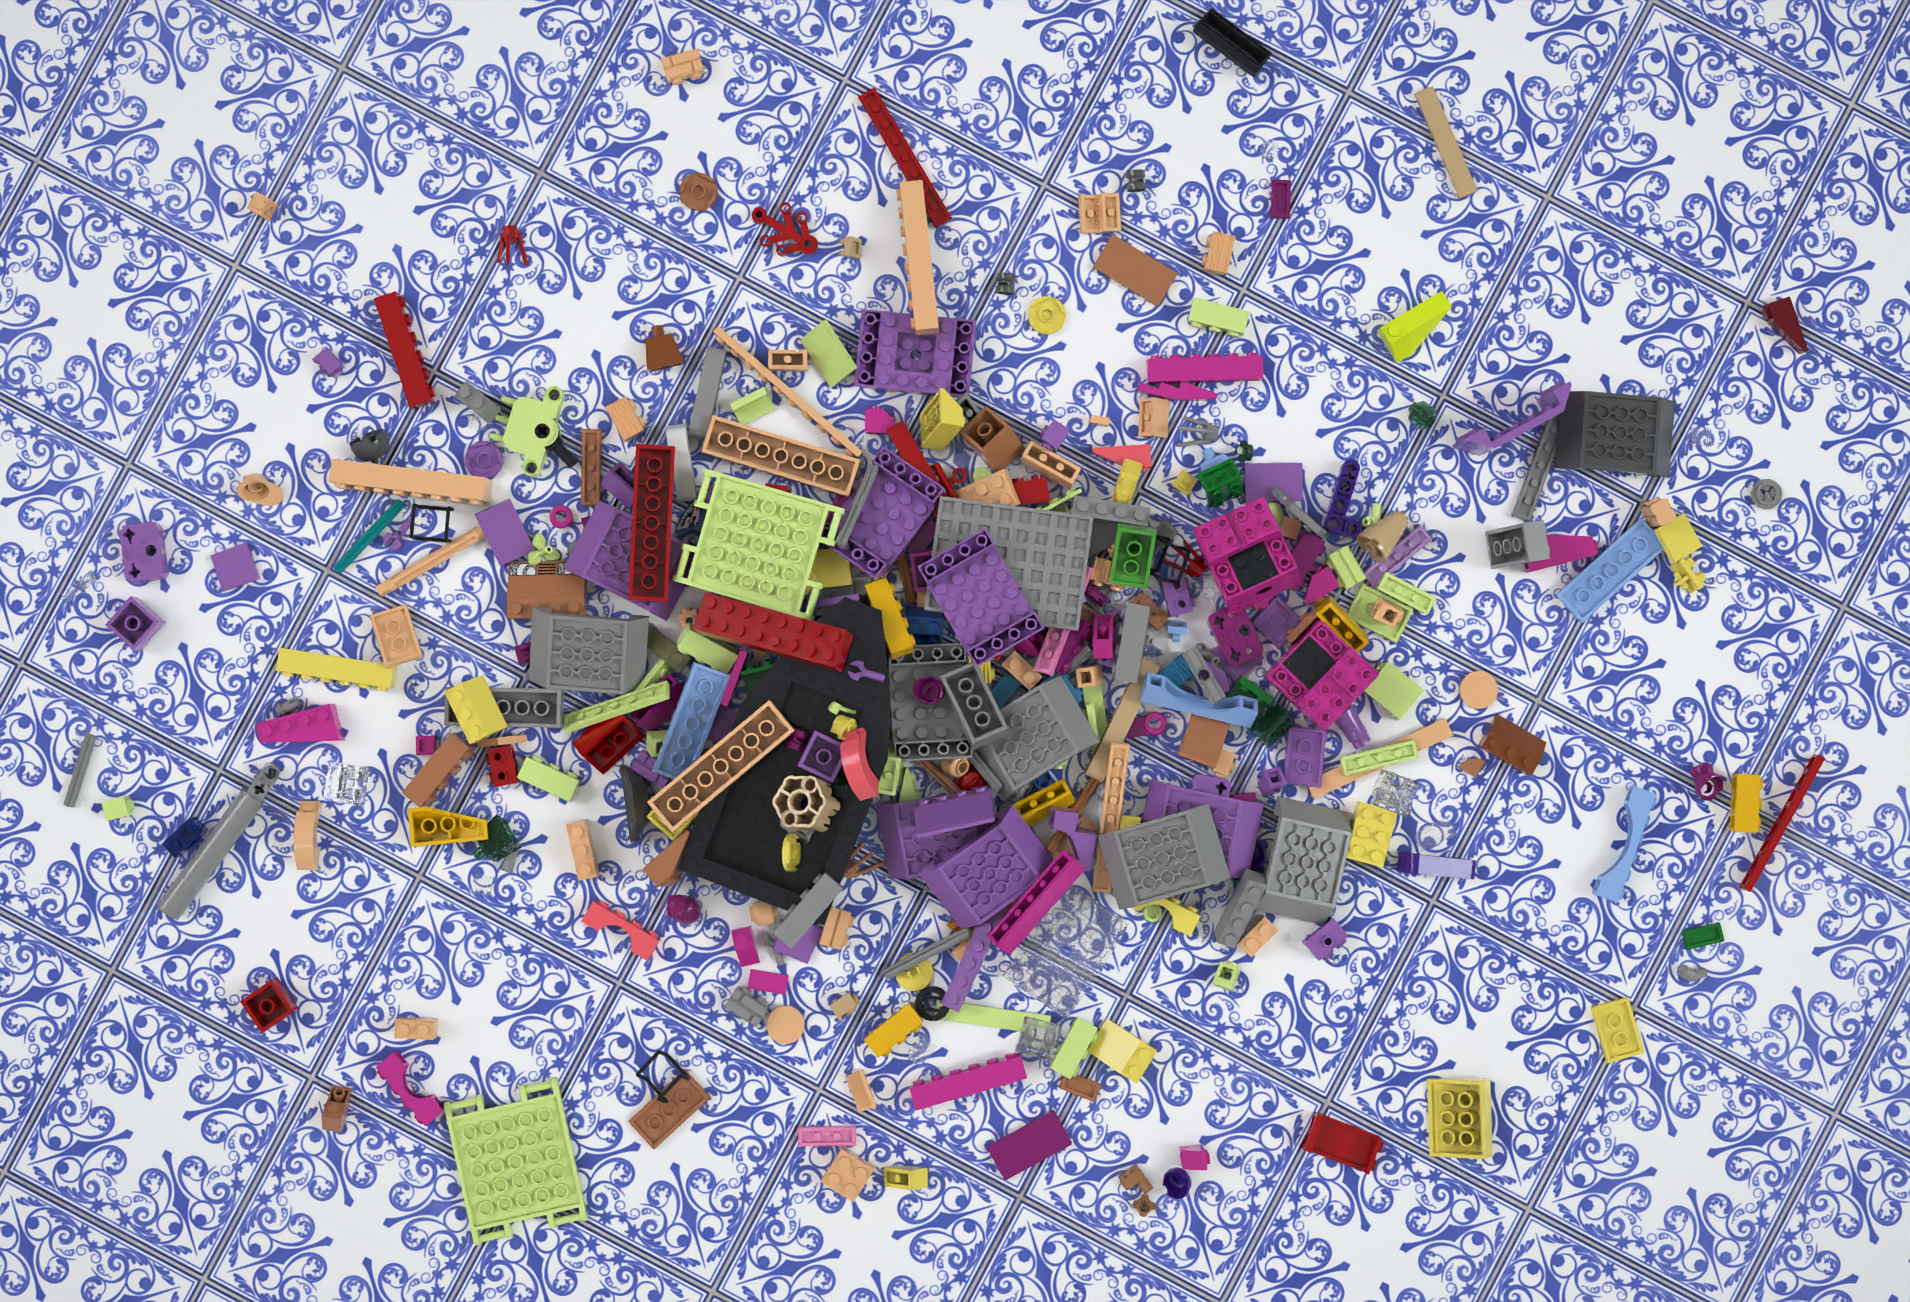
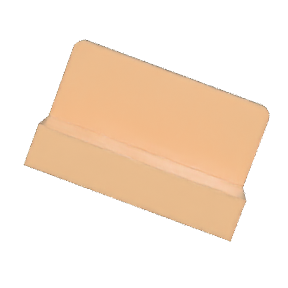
[1138,397,1169,438]
[845,1069,877,1112]

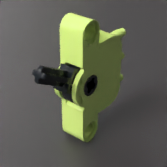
[489,386,578,478]

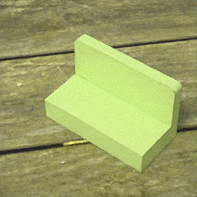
[730,387,775,425]

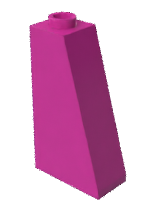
[1524,535,1598,573]

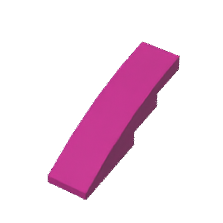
[1137,381,1218,401]

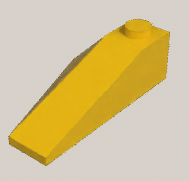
[408,807,489,847]

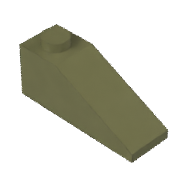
[647,623,693,673]

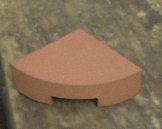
[1458,758,1485,777]

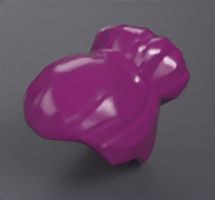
[1690,762,1723,801]
[666,895,701,925]

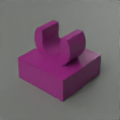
[514,642,531,665]

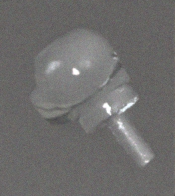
[1143,635,1169,658]

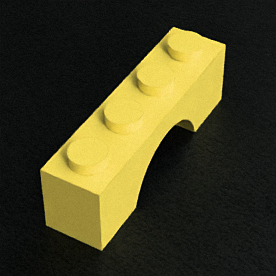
[1132,896,1201,937]

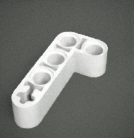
[666,423,697,502]

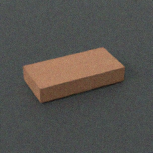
[1059,1074,1102,1102]

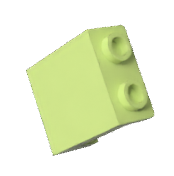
[1364,661,1424,720]
[878,745,905,796]

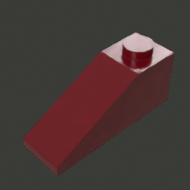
[1762,296,1808,354]

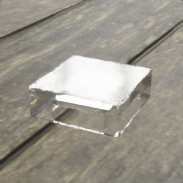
[1690,427,1711,447]
[471,873,495,896]

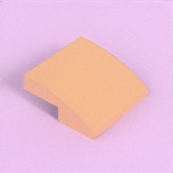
[1078,193,1121,234]

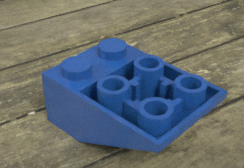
[905,606,944,645]

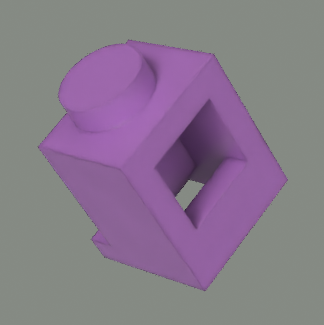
[312,347,345,379]
[1257,767,1287,797]

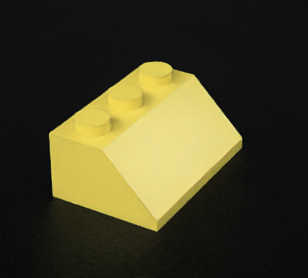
[920,388,965,451]
[444,675,508,744]

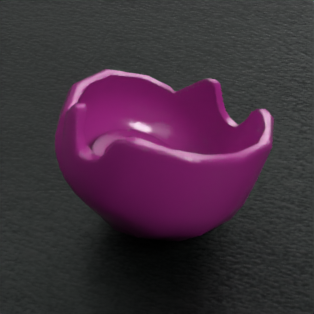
[913,676,944,706]

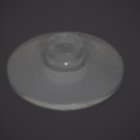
[937,432,975,470]
[1190,574,1225,613]

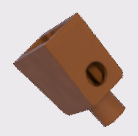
[645,325,685,372]

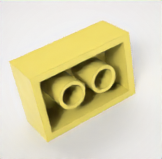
[1346,801,1398,868]

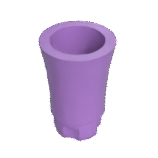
[1334,704,1371,750]

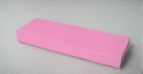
[798,1125,856,1147]

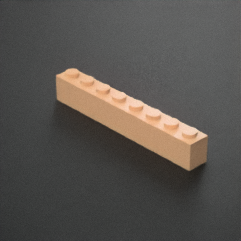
[896,180,939,335]

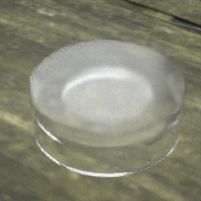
[1260,139,1280,160]
[468,413,488,432]

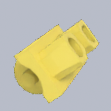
[1670,557,1706,594]

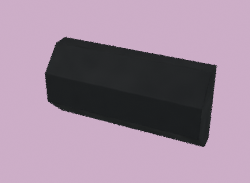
[1193,8,1272,77]

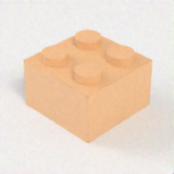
[821,1146,875,1202]

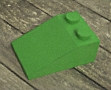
[1109,522,1157,589]

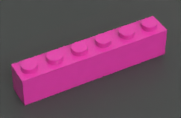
[1146,352,1263,384]
[988,849,1086,955]
[909,1052,1027,1111]

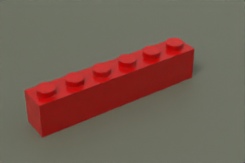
[374,291,436,409]

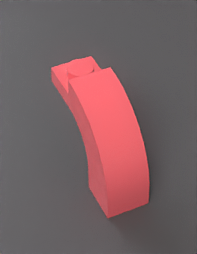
[840,727,879,801]

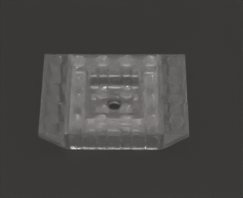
[1002,885,1129,1019]

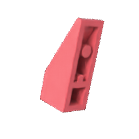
[1091,444,1152,473]

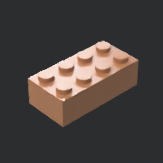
[402,732,475,807]

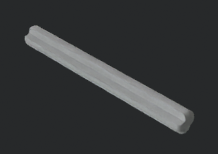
[835,464,879,547]
[883,928,971,979]

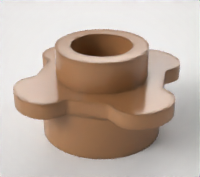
[1132,1194,1156,1217]

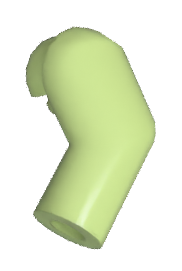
[1268,502,1284,528]
[1362,503,1381,528]

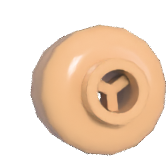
[941,758,969,778]
[749,901,778,926]

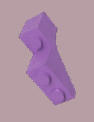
[1048,806,1098,872]

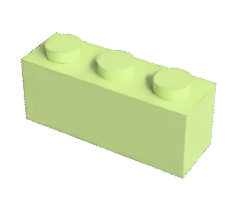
[1187,297,1250,338]
[676,622,739,674]
[517,755,581,802]
[1048,1017,1099,1079]

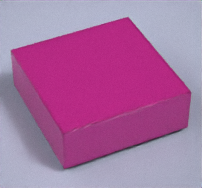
[416,735,437,755]

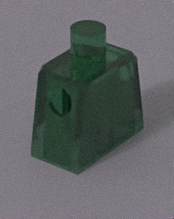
[472,815,521,862]

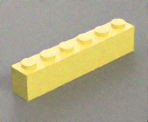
[276,648,397,691]

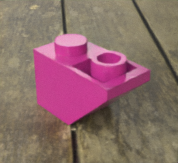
[1179,1144,1210,1171]

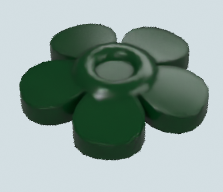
[1235,440,1253,462]

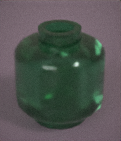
[1408,401,1437,429]

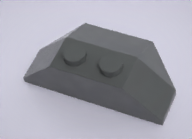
[619,764,653,842]

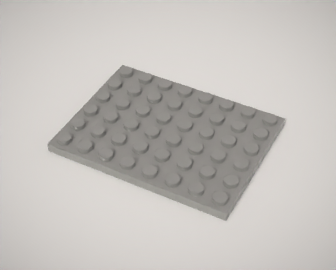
[924,496,1094,632]

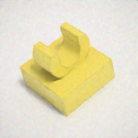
[1171,469,1198,496]

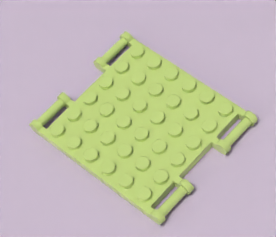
[672,468,845,621]
[444,1077,588,1246]

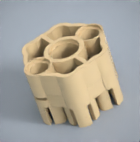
[772,776,840,832]

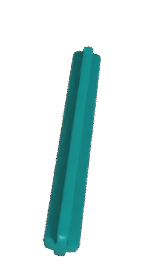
[333,499,405,573]

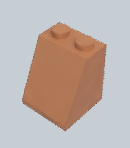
[959,406,1025,473]
[1176,714,1229,768]

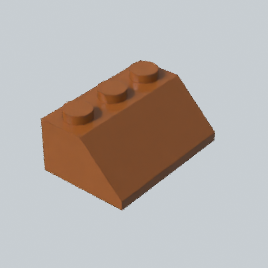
[1477,713,1547,776]

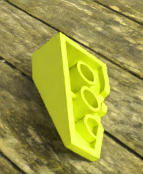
[1377,291,1452,363]

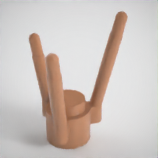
[844,841,886,880]

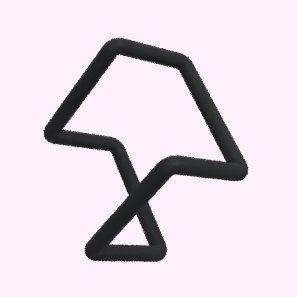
[409,503,454,543]
[1150,535,1191,584]
[636,1050,690,1104]

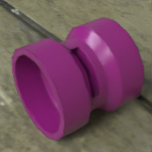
[784,727,809,752]

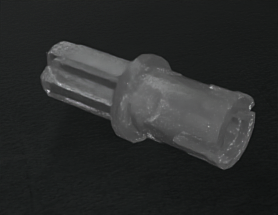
[62,570,99,602]

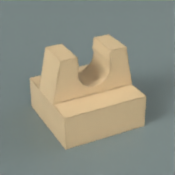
[839,236,862,259]

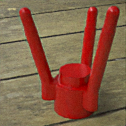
[497,225,528,266]
[1163,540,1207,578]

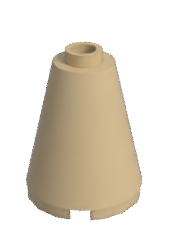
[1356,511,1408,563]

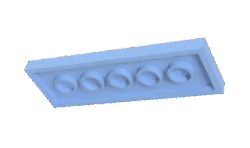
[1555,518,1664,623]
[652,662,730,779]

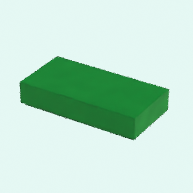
[1681,922,1725,950]

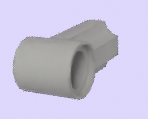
[1067,639,1093,674]

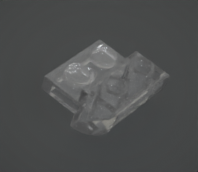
[323,761,370,805]
[1372,769,1418,817]
[1015,1016,1062,1061]

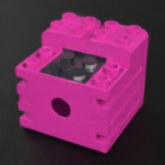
[1193,497,1301,615]
[1263,620,1379,731]

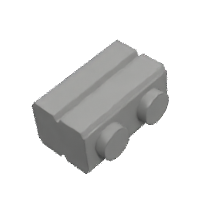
[455,381,501,423]
[724,985,770,1027]

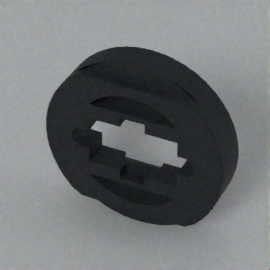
[915,986,950,1021]

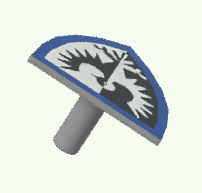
[674,494,706,534]

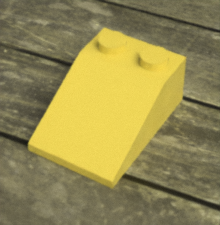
[1088,1018,1157,1084]

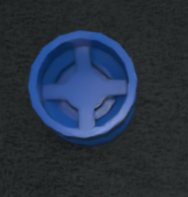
[1033,772,1052,789]

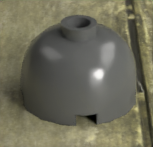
[349,429,389,463]

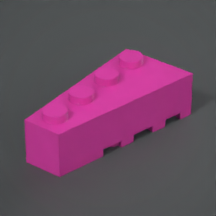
[255,704,345,743]

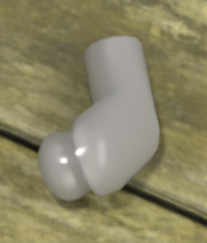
[1196,643,1220,666]
[1678,965,1708,982]

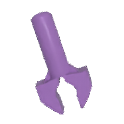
[384,519,411,551]
[848,660,885,682]

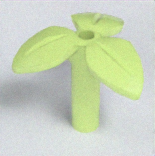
[528,532,561,565]

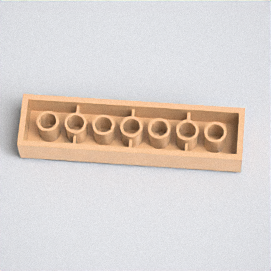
[701,415,861,498]
[329,459,492,506]
[647,700,796,832]

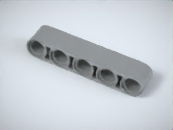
[688,346,727,441]

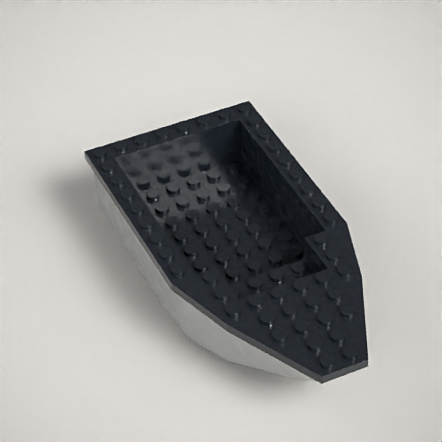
[678,597,890,925]

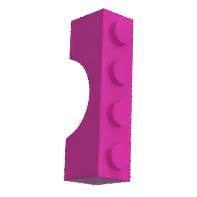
[376,1050,444,1126]

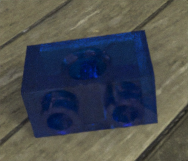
[162,817,209,858]

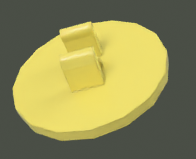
[896,953,933,991]

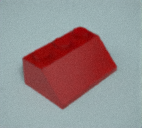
[572,714,645,775]

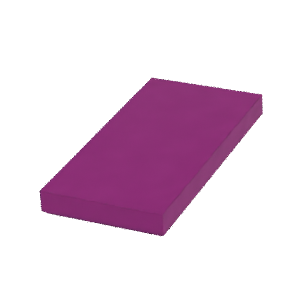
[986,1109,1072,1181]

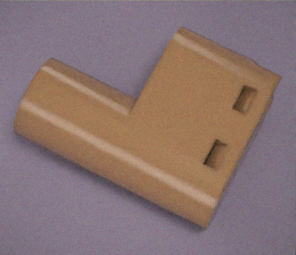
[1118,1164,1153,1194]

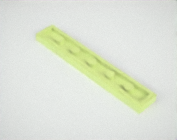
[563,680,670,733]
[935,1000,1051,1035]

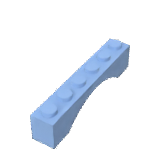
[1140,672,1258,728]
[1592,786,1657,903]

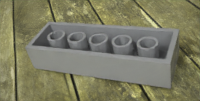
[444,687,564,728]

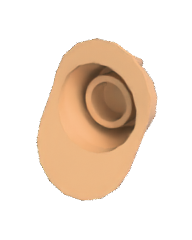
[237,473,284,506]

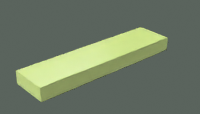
[1339,739,1419,776]

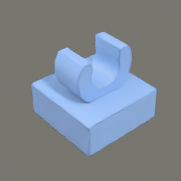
[1167,620,1187,642]

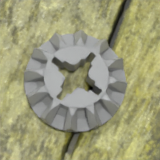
[1750,479,1782,510]

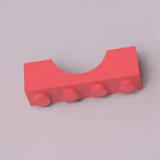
[581,899,661,961]

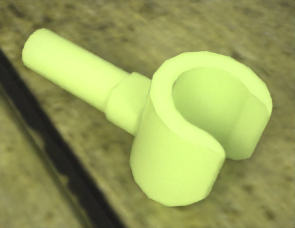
[828,702,856,715]

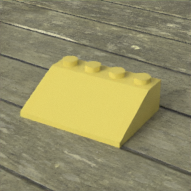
[1427,1078,1493,1159]

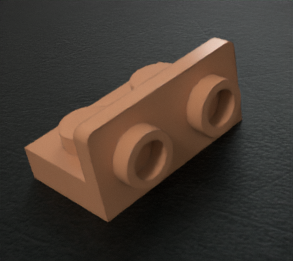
[1132,592,1169,631]

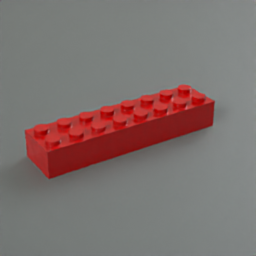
[628,444,675,603]
[693,592,854,673]

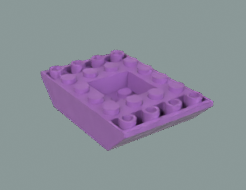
[854,309,977,398]

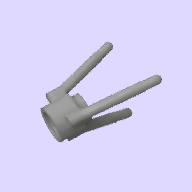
[1177,416,1219,447]

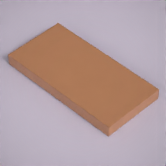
[1093,234,1178,307]
[628,1069,711,1150]

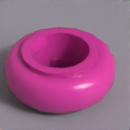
[549,505,573,529]
[1144,712,1167,735]

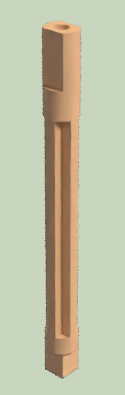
[375,525,485,597]

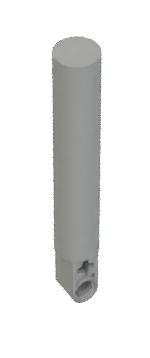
[157,762,280,920]

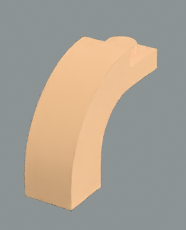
[294,801,322,871]

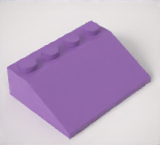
[914,786,996,838]

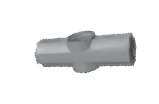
[1182,646,1226,705]

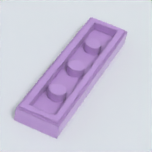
[1363,525,1432,588]

